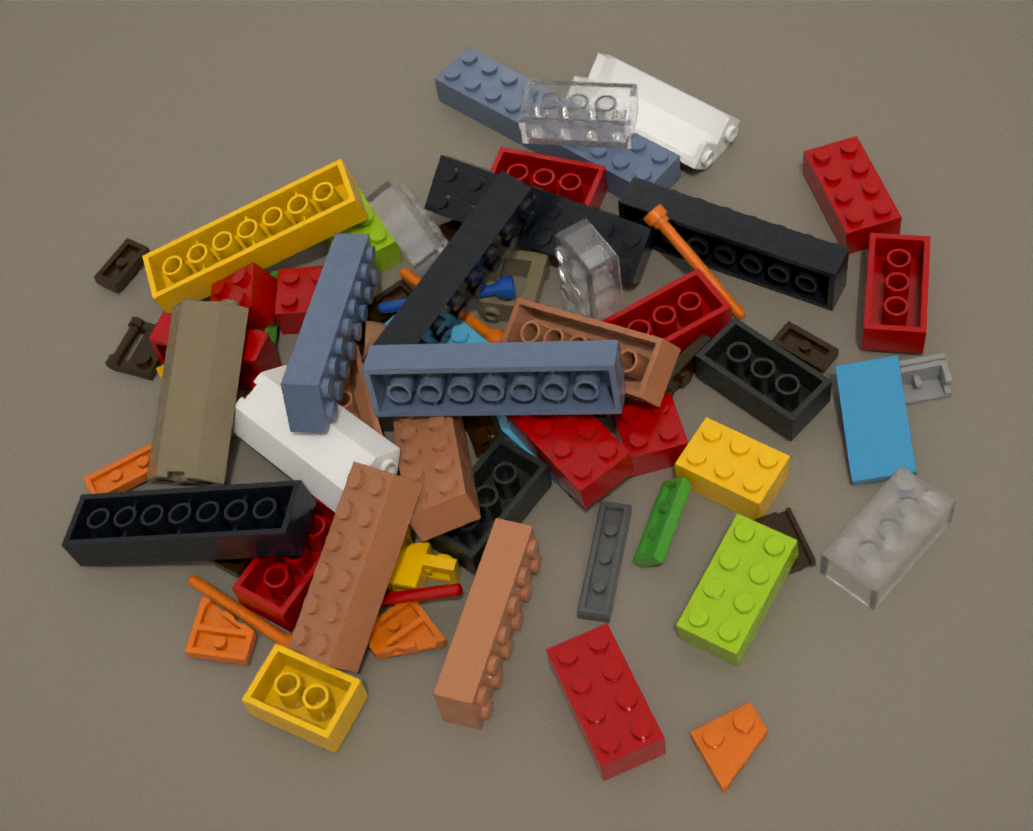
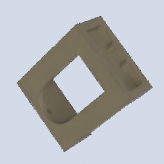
[476,249,551,322]

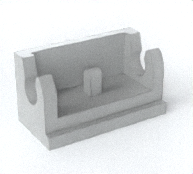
[899,352,952,406]

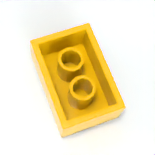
[675,417,790,520]
[242,643,368,754]

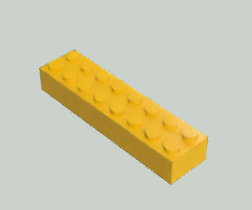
[142,159,369,313]

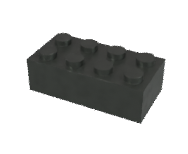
[695,317,832,441]
[426,436,552,575]

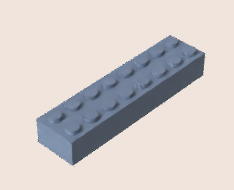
[281,233,379,433]
[362,340,626,417]

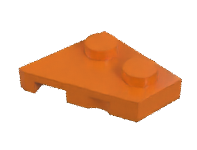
[184,596,257,666]
[367,601,447,660]
[690,702,768,793]

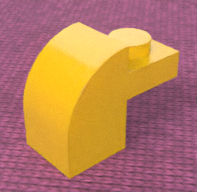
[387,542,461,602]

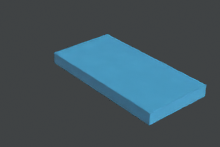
[835,355,917,485]

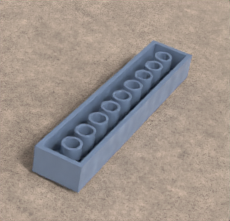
[434,47,681,198]

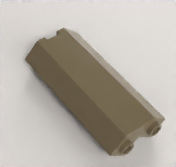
[147,299,249,486]

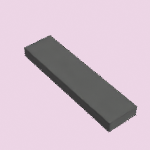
[577,501,632,623]

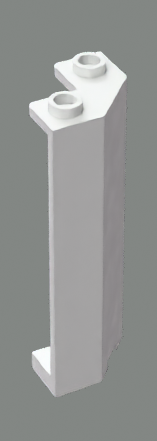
[566,53,740,170]
[232,365,400,513]

